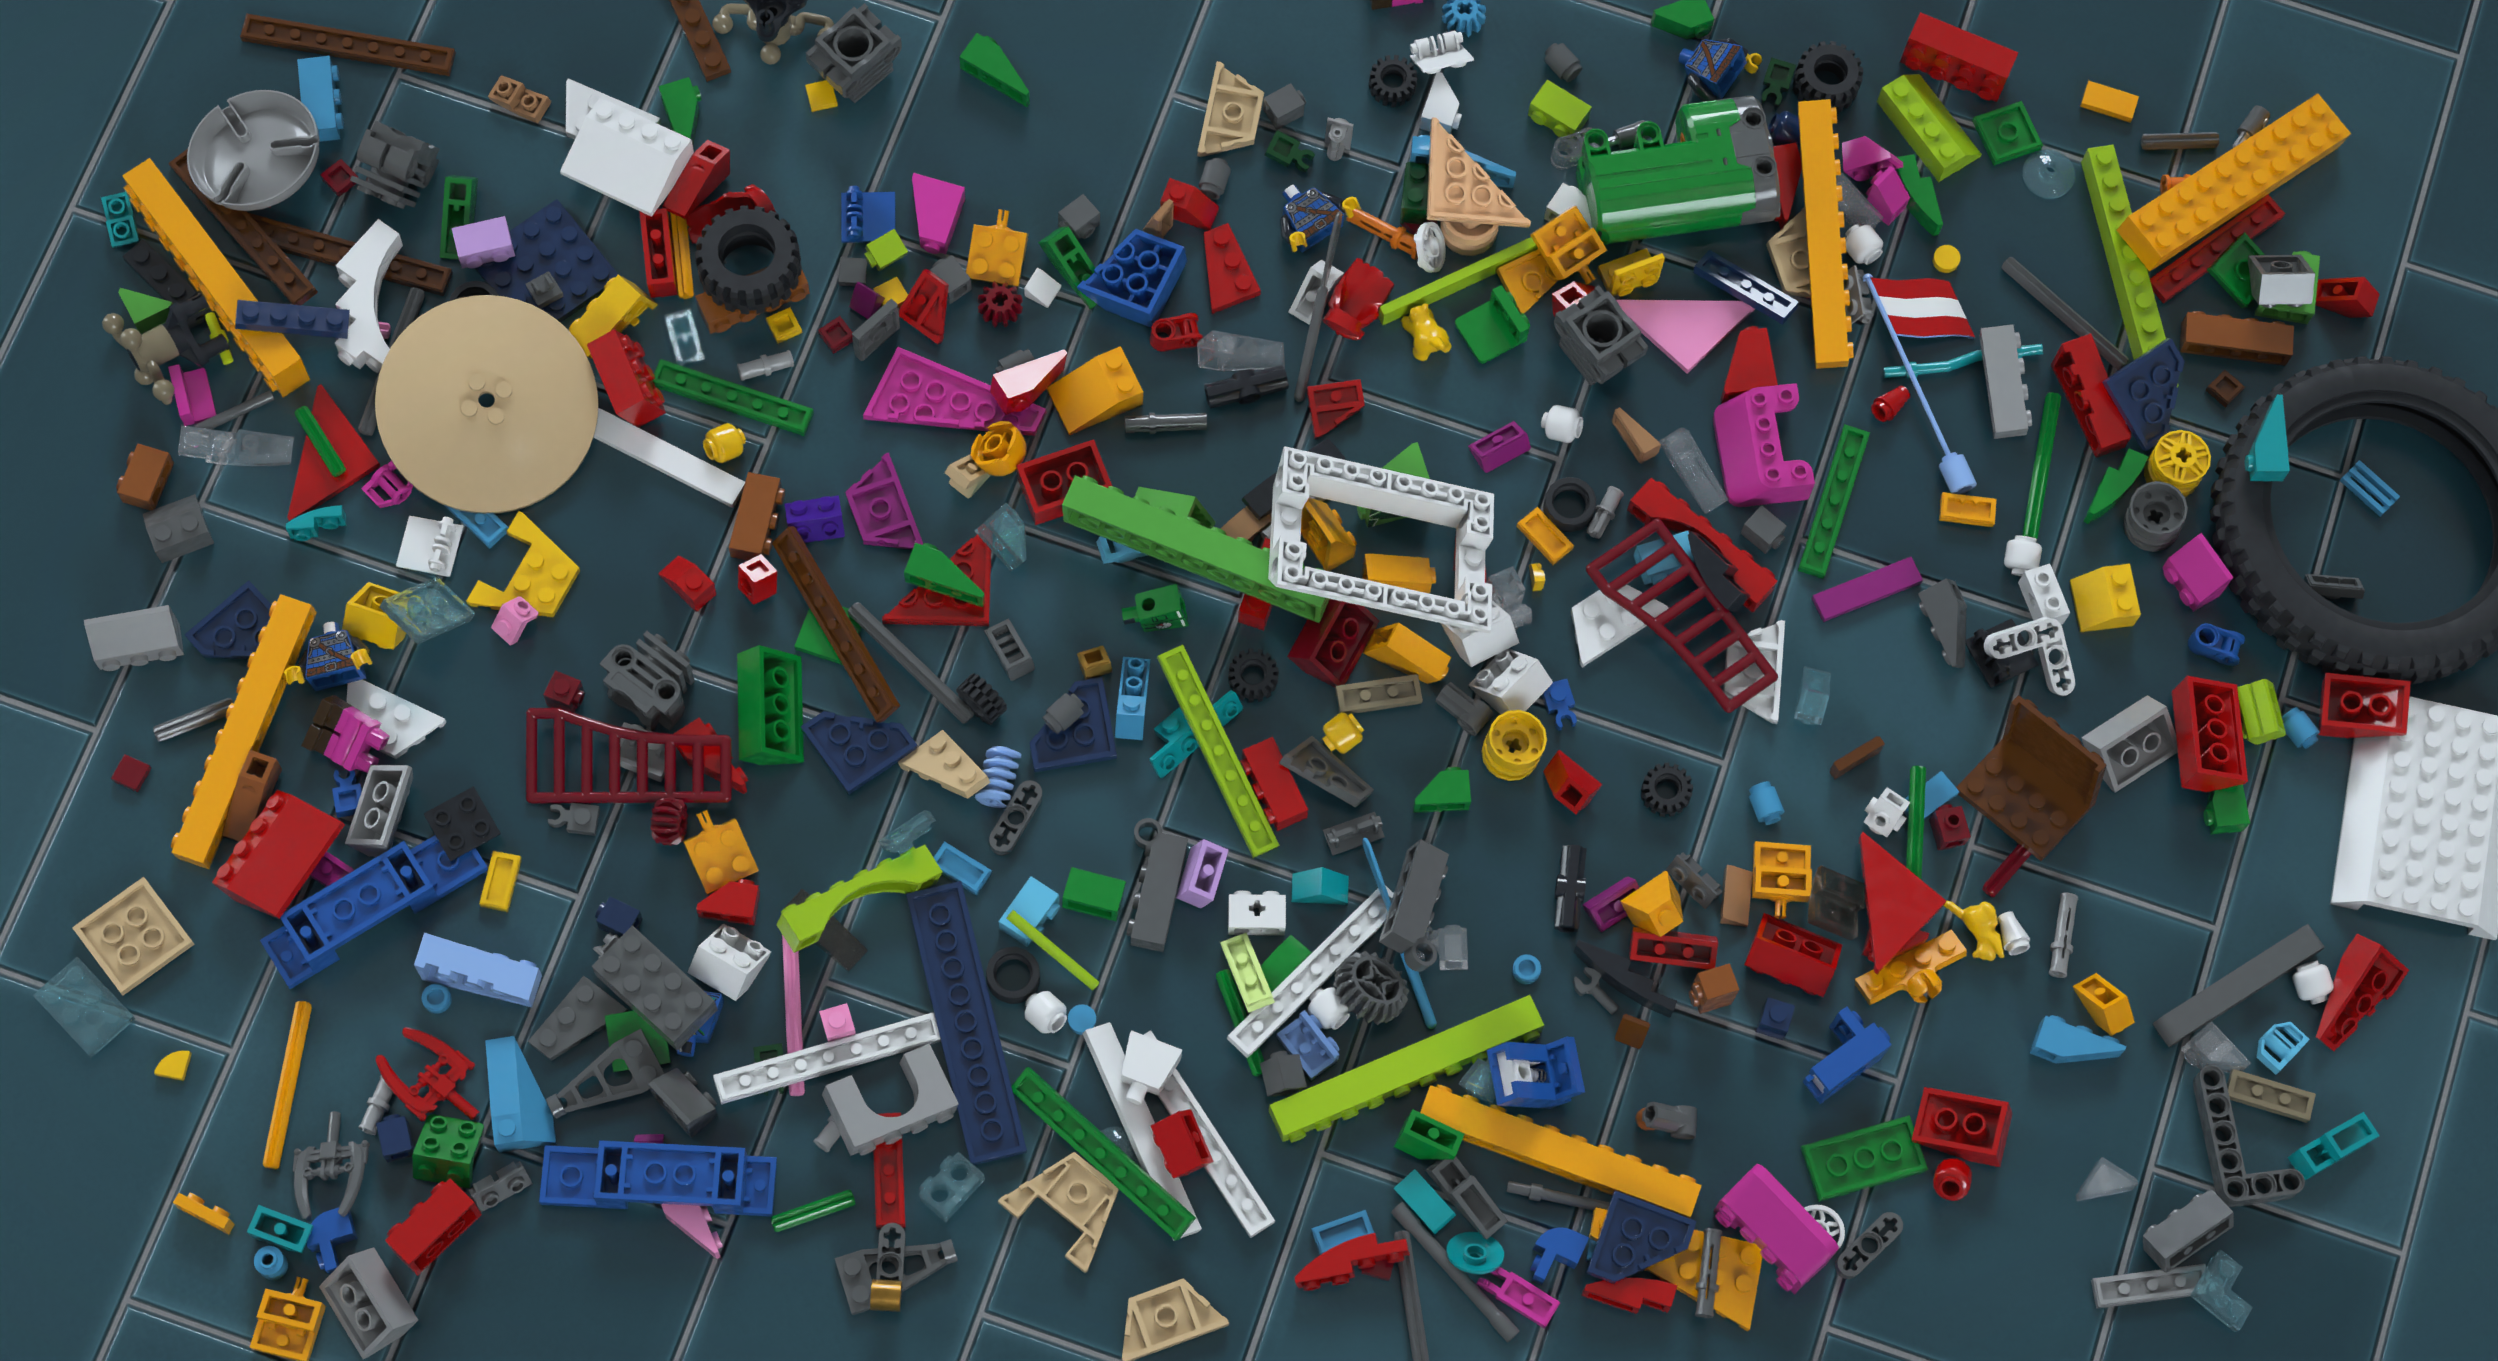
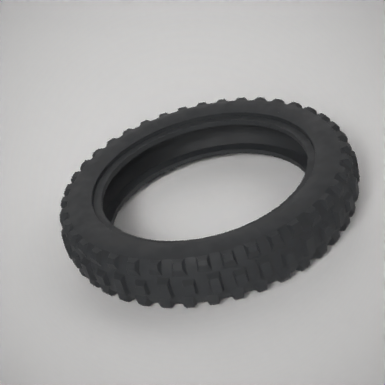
[2210,356,2498,684]

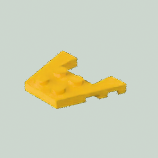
[466,511,580,617]

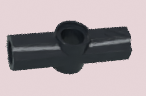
[1204,365,1289,409]
[1554,845,1587,933]

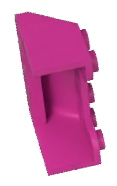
[1713,383,1815,507]
[1714,1164,1839,1294]

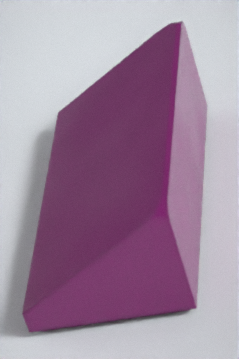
[1468,421,1531,473]
[1583,877,1640,932]

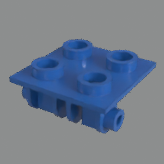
[841,186,895,243]

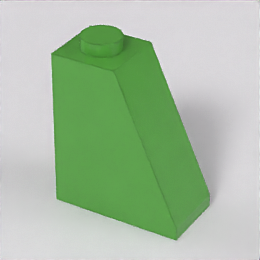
[2255,251,2320,324]
[1133,487,1216,529]

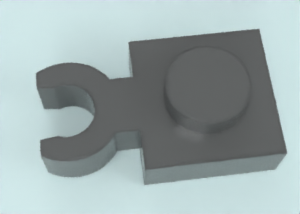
[548,803,600,836]

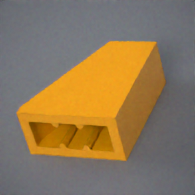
[1362,554,1436,593]
[1363,622,1451,684]
[1620,871,1683,937]

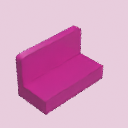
[168,364,217,426]

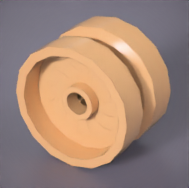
[1440,221,1499,256]

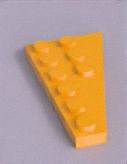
[1589,1207,1762,1332]

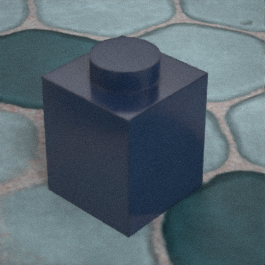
[595,896,643,937]
[1755,997,1795,1040]
[376,1114,415,1163]

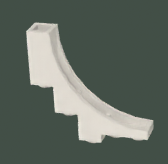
[335,219,403,373]

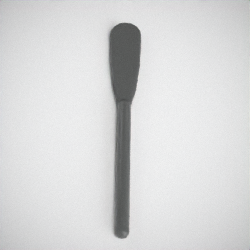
[1294,211,1342,402]

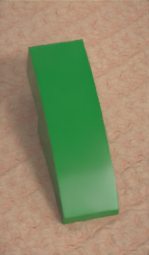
[1895,154,1943,236]
[2083,448,2149,524]

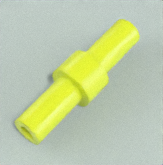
[205,312,234,365]

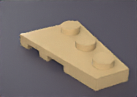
[898,730,990,799]

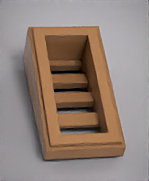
[1143,199,1174,239]
[1611,407,1661,463]

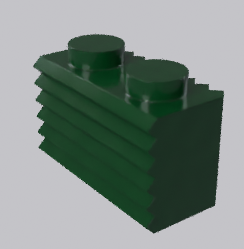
[1400,162,1429,225]

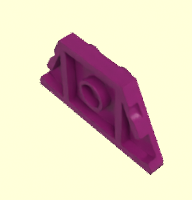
[845,453,923,550]

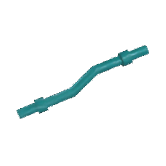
[1883,344,2043,378]

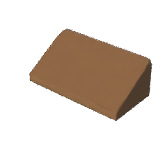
[1720,865,1753,927]

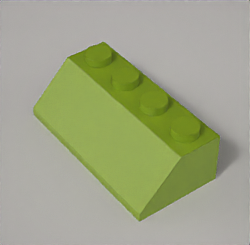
[1877,74,1982,182]

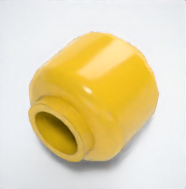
[703,423,746,463]
[1322,713,1365,754]

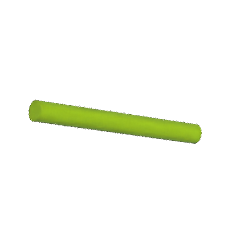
[1006,910,1100,991]

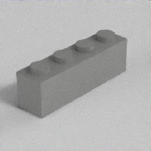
[1979,324,2032,439]

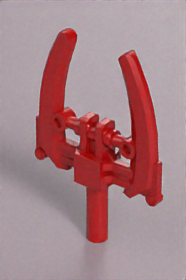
[375,1027,479,1122]

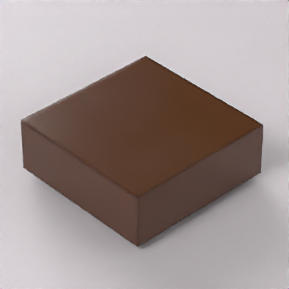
[2206,370,2245,408]

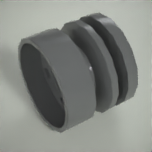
[2123,481,2188,552]

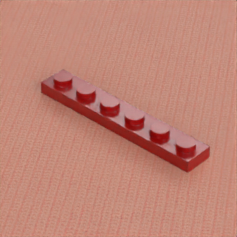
[2150,194,2286,304]

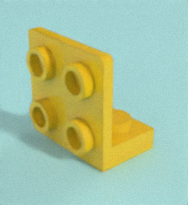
[1597,248,1665,296]

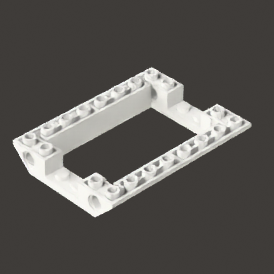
[1268,447,1494,633]

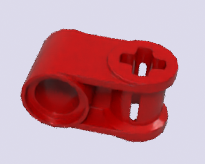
[1150,313,1204,352]

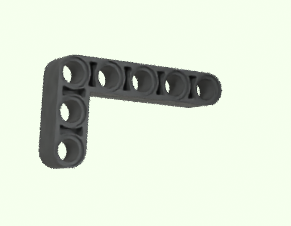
[2193,1065,2305,1207]

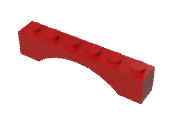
[1627,478,1778,613]

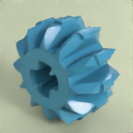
[1442,0,1486,38]

